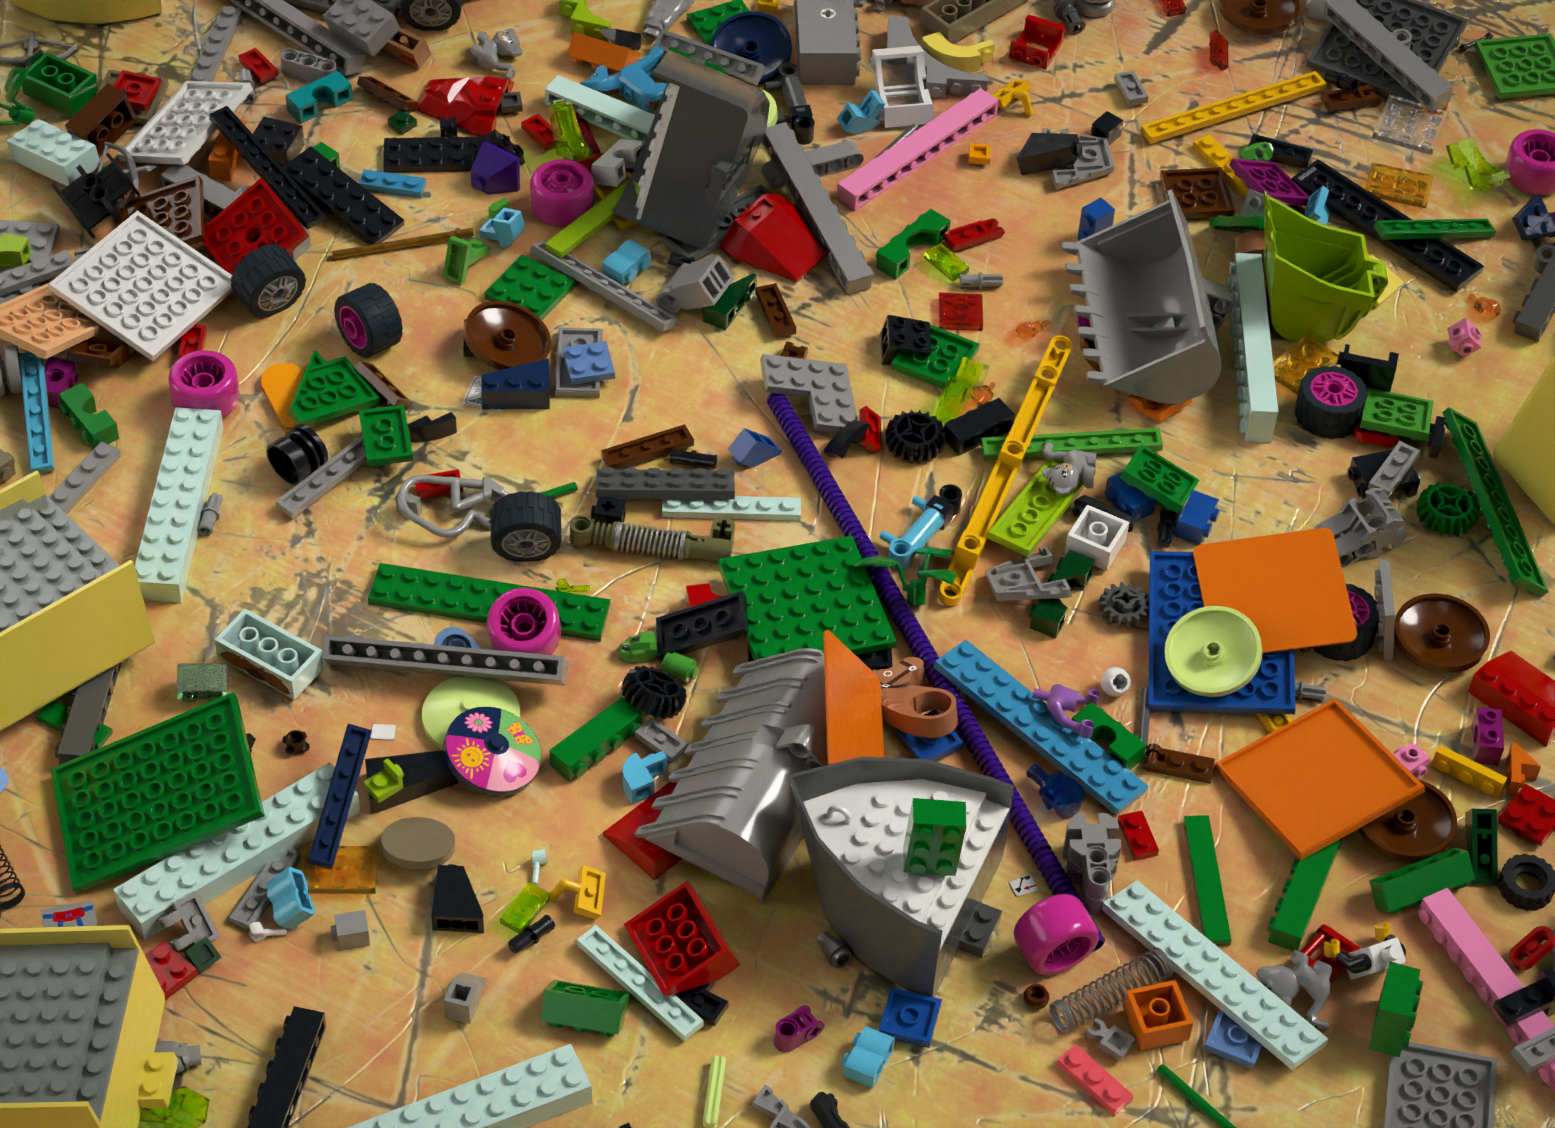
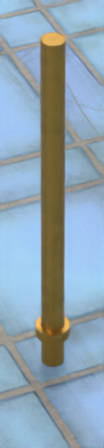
[332,228,474,260]

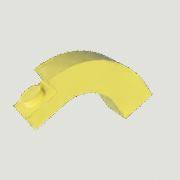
[921,32,994,72]

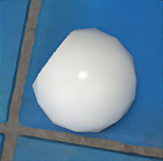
[1100,667,1131,697]

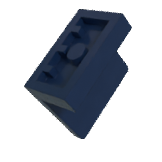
[1512,195,1555,240]

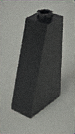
[365,750,458,814]

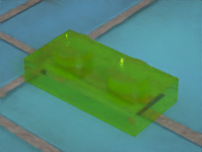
[924,243,969,282]
[500,882,550,934]

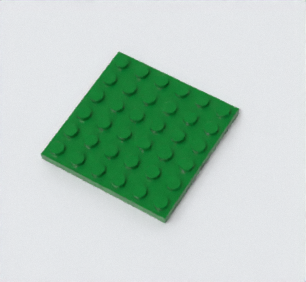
[717,536,897,661]

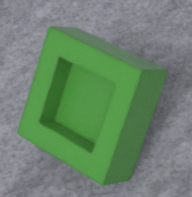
[488,197,510,218]

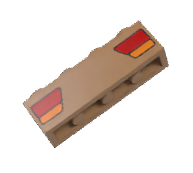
[381,28,431,69]

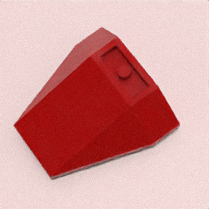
[720,194,827,282]

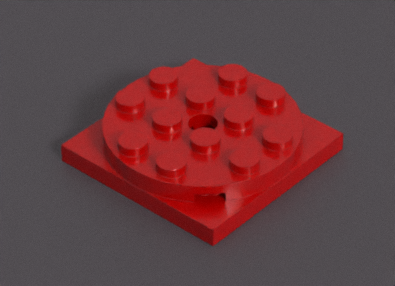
[202,177,309,275]

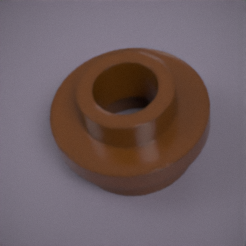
[1023,984,1049,1009]

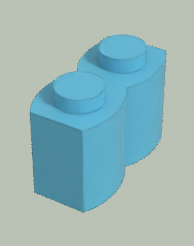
[603,239,651,286]
[267,867,315,930]
[841,1026,895,1088]

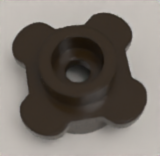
[282,730,310,755]

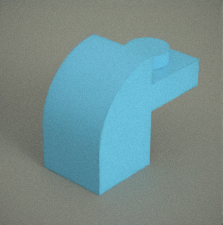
[837,90,885,134]
[479,208,525,248]
[623,751,668,805]

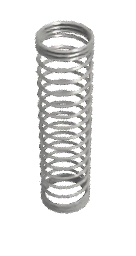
[1049,947,1173,1033]

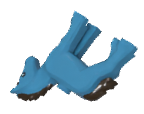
[580,45,667,113]

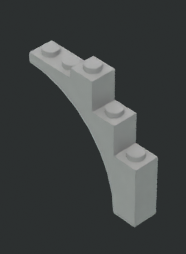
[886,16,988,99]

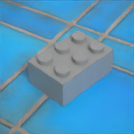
[323,0,400,57]

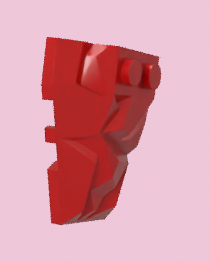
[417,76,514,137]

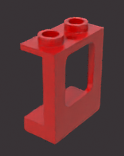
[1009,14,1065,69]

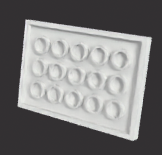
[117,81,253,165]

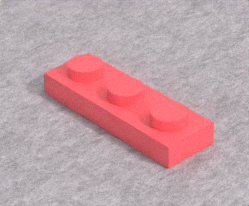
[1057,1044,1134,1116]

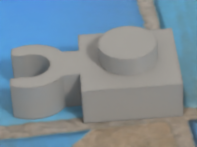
[1086,1018,1136,1062]

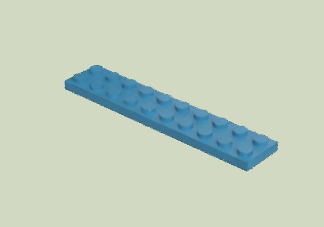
[933,640,1149,816]

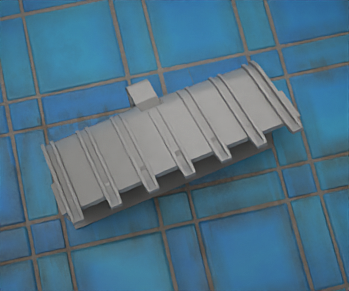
[1061,189,1234,404]
[634,648,828,904]

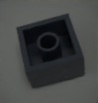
[253,117,305,167]

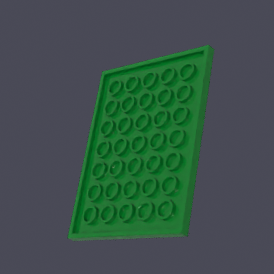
[51,692,265,894]

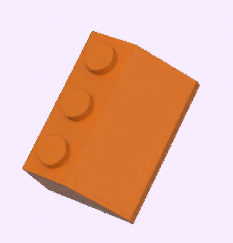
[567,32,641,74]

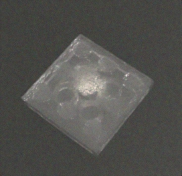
[1372,95,1449,155]

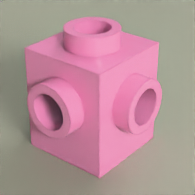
[1447,318,1482,358]
[1393,742,1430,779]

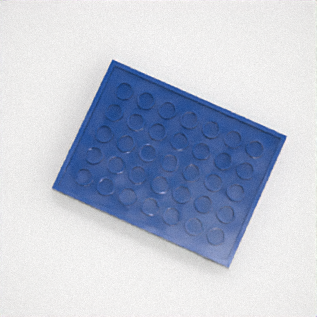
[1148,551,1296,714]

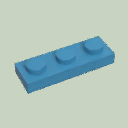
[359,169,426,198]

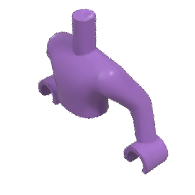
[1032,684,1100,738]

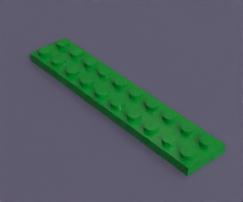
[1442,407,1549,597]
[368,563,611,641]

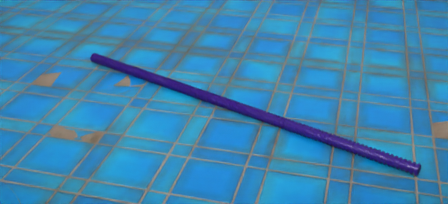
[766,393,1105,951]

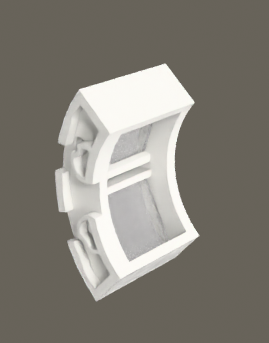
[869,46,933,128]

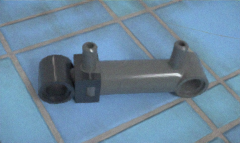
[764,63,815,145]

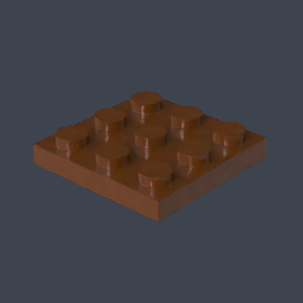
[1160,167,1235,219]

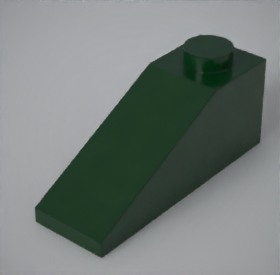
[701,273,757,330]
[1465,808,1498,885]

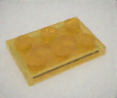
[1366,162,1434,208]
[1273,334,1338,395]
[300,846,379,894]

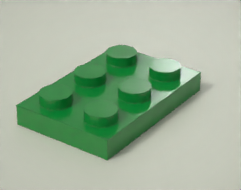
[359,405,413,467]

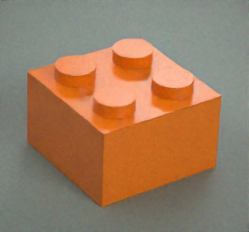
[1123,980,1193,1051]

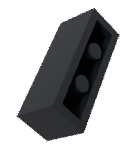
[944,398,1015,456]

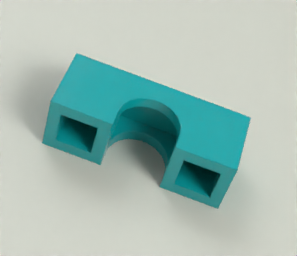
[285,71,353,124]

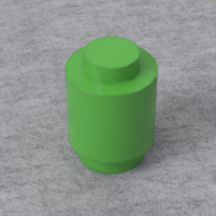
[661,652,699,683]

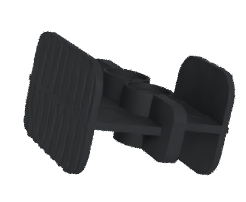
[52,153,140,240]

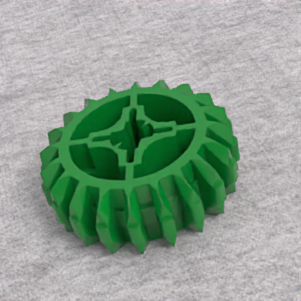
[1416,481,1479,538]

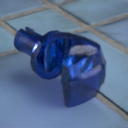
[1026,764,1084,819]

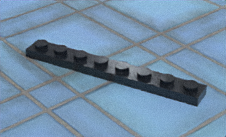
[209,106,325,230]

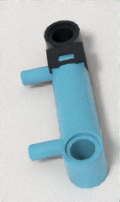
[880,484,962,571]

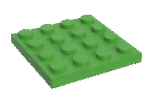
[1474,33,1555,99]

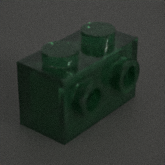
[177,663,228,702]

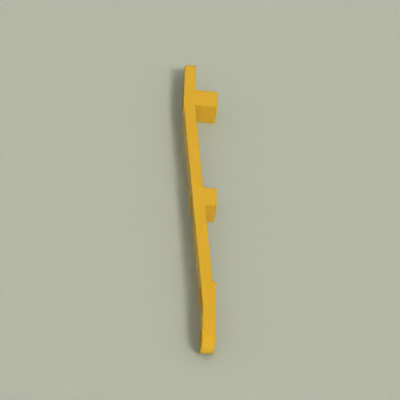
[938,335,1073,606]

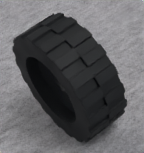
[1498,854,1555,911]

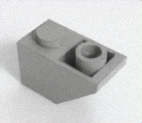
[444,972,487,1024]

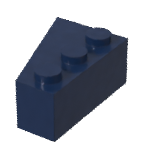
[481,358,550,410]

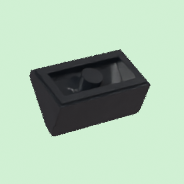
[600,28,642,49]

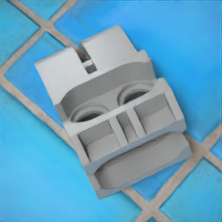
[1314,488,1408,568]
[1062,813,1121,914]

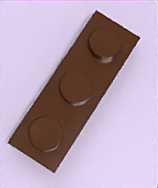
[357,76,418,111]
[755,283,796,338]
[355,360,413,410]

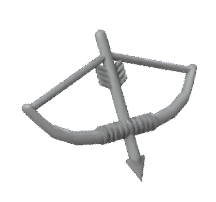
[0,31,77,69]
[97,142,158,208]

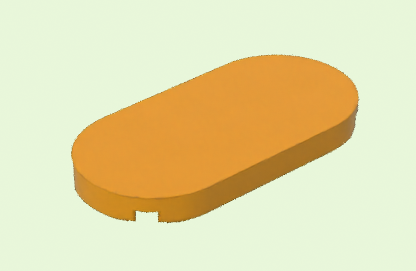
[261,363,318,428]

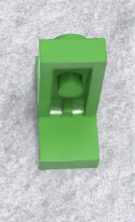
[442,236,491,285]

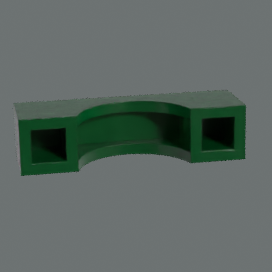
[1028,550,1095,639]

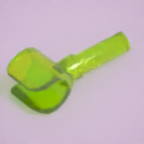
[555,579,590,593]

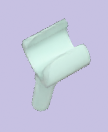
[532,849,547,885]

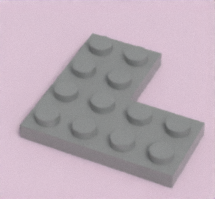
[760,354,858,433]

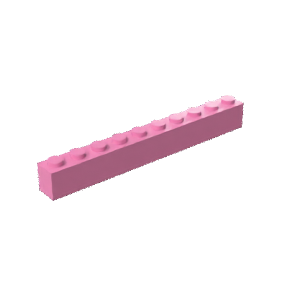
[837,88,999,211]
[1418,888,1555,1093]

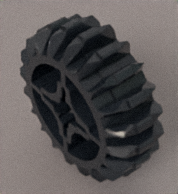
[885,410,946,464]
[621,666,687,719]

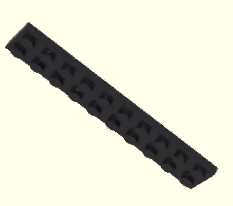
[1291,159,1484,292]

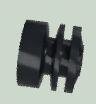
[266,423,329,485]

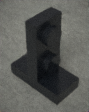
[1493,966,1555,1027]

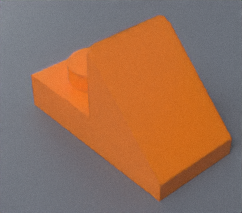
[1506,743,1541,797]

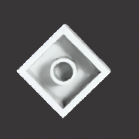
[1065,505,1129,571]

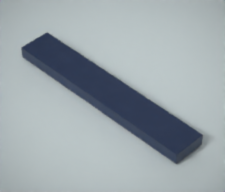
[307,723,372,870]

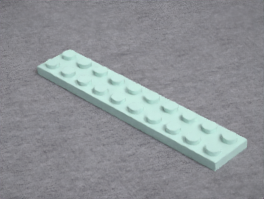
[1101,880,1328,1070]

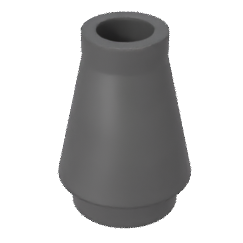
[817,932,852,968]

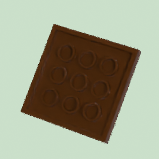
[120,175,205,246]

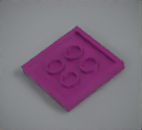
[1229,158,1309,206]

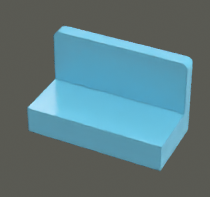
[1304,185,1331,225]

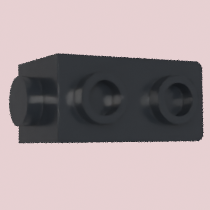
[476,129,525,166]

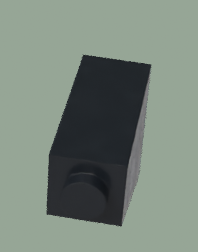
[1017,133,1082,175]
[431,864,484,933]

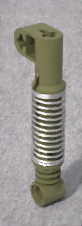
[569,515,735,562]

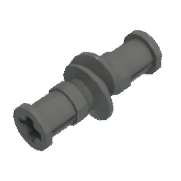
[1053,0,1086,34]

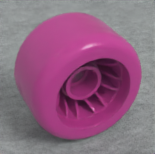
[1504,129,1555,195]
[530,159,594,227]
[168,350,240,419]
[487,588,561,655]
[1013,894,1099,975]

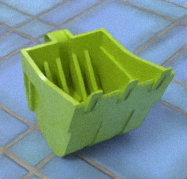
[1263,191,1388,343]

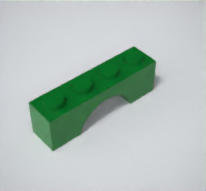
[876,208,951,280]

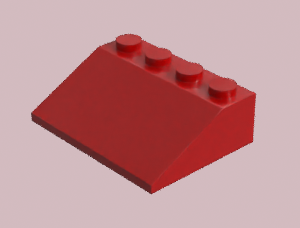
[1468,651,1555,747]
[603,782,683,881]
[624,881,740,997]

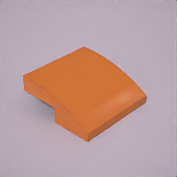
[1127,394,1192,422]

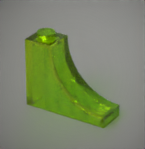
[547,99,593,161]

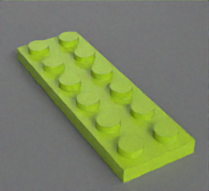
[988,459,1085,557]

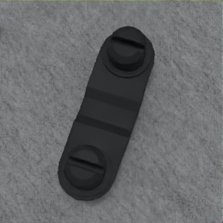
[1072,495,1133,532]
[810,1092,850,1128]

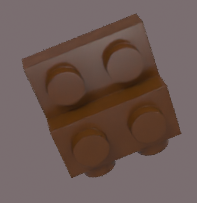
[68,337,128,369]

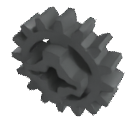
[1099,582,1149,629]

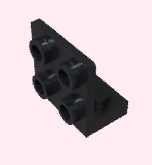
[880,315,932,365]

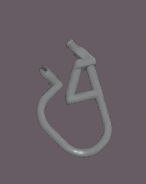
[398,475,509,537]

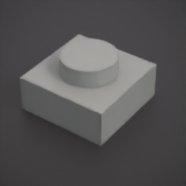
[395,491,422,516]

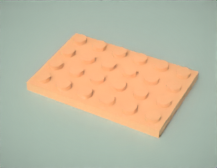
[0,283,107,359]

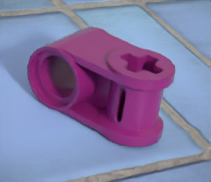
[774,1005,825,1052]

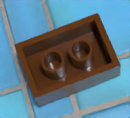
[65,83,137,158]

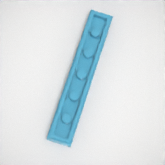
[19,352,55,473]

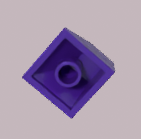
[470,141,520,195]

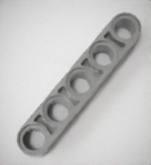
[762,140,864,188]

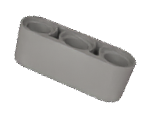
[280,49,337,83]

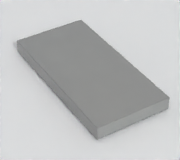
[555,328,603,398]

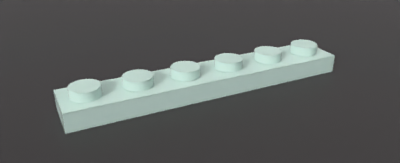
[662,496,801,521]
[577,925,704,1042]

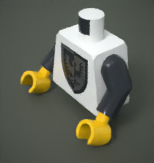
[1324,922,1406,980]

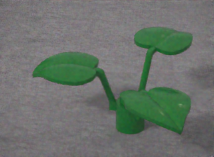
[0,67,35,126]
[854,547,957,606]

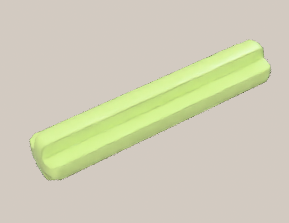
[703,1055,726,1128]

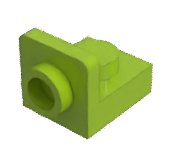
[363,758,404,803]

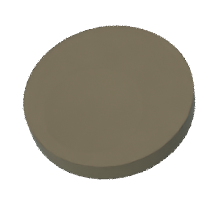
[381,817,455,870]

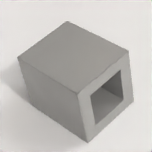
[330,910,370,951]

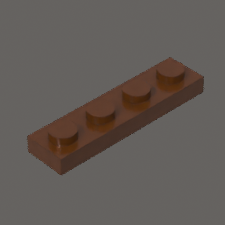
[601,424,694,469]

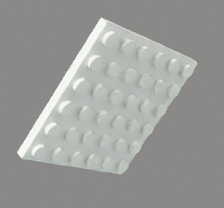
[49,211,233,361]

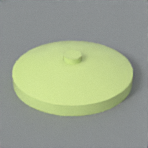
[1165,606,1263,697]
[422,676,520,750]

